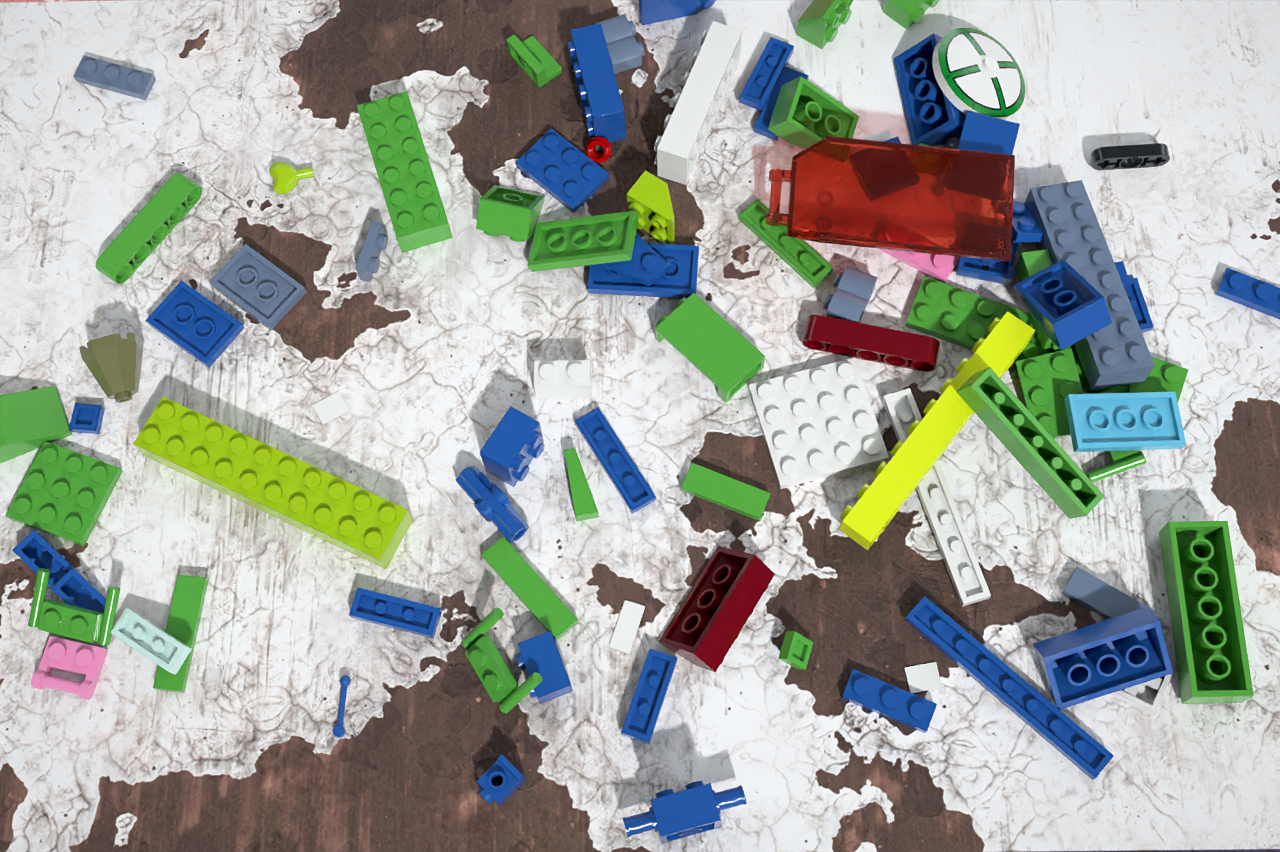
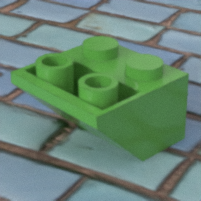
[796,0,853,49]

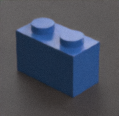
[515,631,573,704]

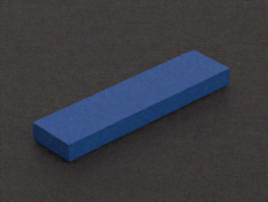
[574,407,656,514]

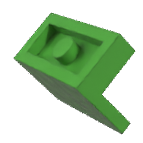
[506,34,562,88]

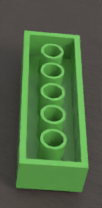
[357,91,453,253]
[1159,521,1254,704]

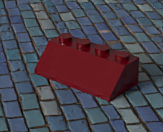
[658,546,775,672]

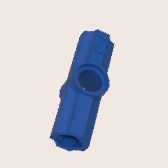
[456,465,529,543]

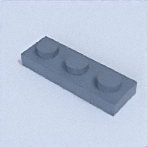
[73,56,156,100]

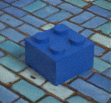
[479,406,545,487]

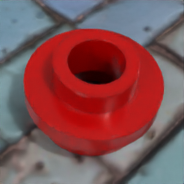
[586,136,612,163]

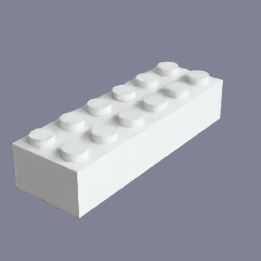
[654,21,742,185]

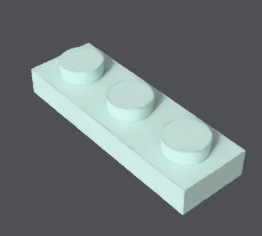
[110,608,192,675]

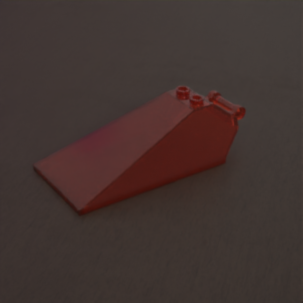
[766,136,1015,262]

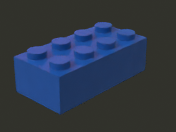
[567,23,626,142]

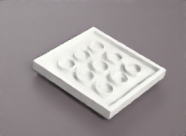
[748,357,889,489]

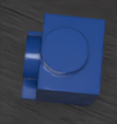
[476,754,525,806]

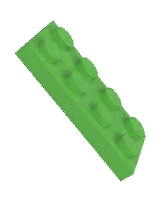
[527,211,639,272]

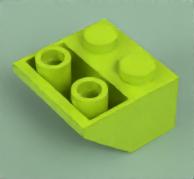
[627,170,675,245]

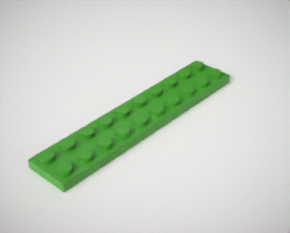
[905,276,1189,402]

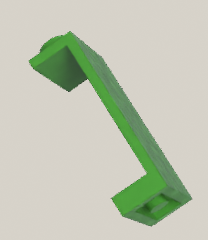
[655,293,765,403]

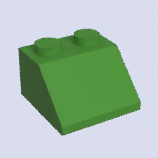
[476,185,545,242]

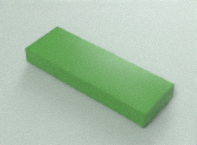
[681,463,771,521]

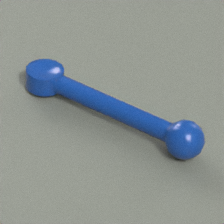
[333,675,351,738]

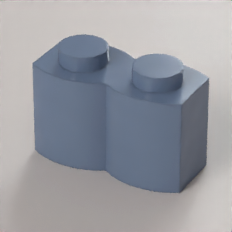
[596,14,645,74]
[823,266,878,323]

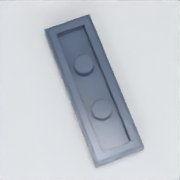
[1062,567,1156,619]

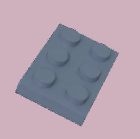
[209,244,307,331]

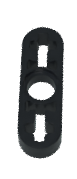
[1091,143,1170,170]

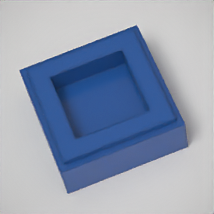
[69,403,105,434]

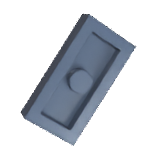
[355,221,388,282]

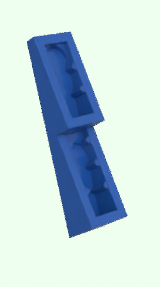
[12,530,106,614]

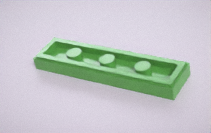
[738,199,833,288]
[481,537,578,641]
[153,575,209,693]

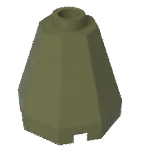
[79,333,143,403]

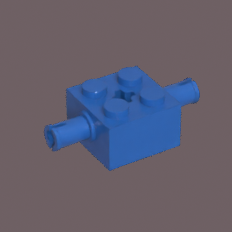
[623,781,747,844]

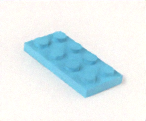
[1064,392,1186,452]

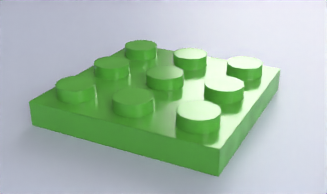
[5,441,123,547]

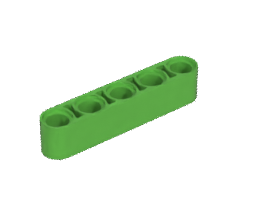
[95,173,203,284]

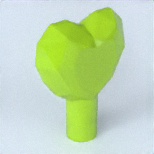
[269,162,314,194]

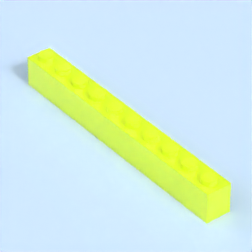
[840,311,1035,550]

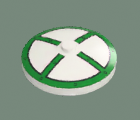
[932,28,1025,120]

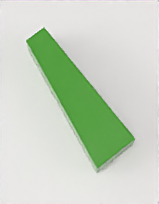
[564,448,599,521]

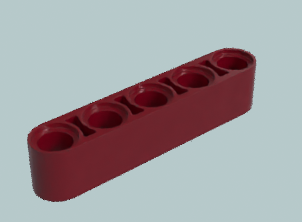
[802,315,940,372]

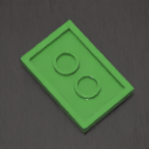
[1015,348,1083,439]

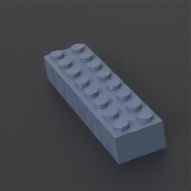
[1024,180,1155,391]

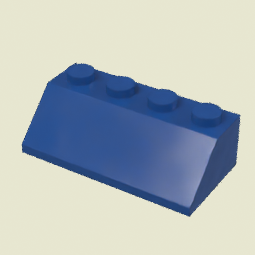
[893,33,966,148]
[1033,607,1173,710]

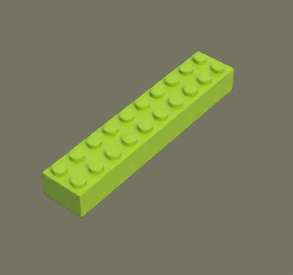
[133,397,413,569]

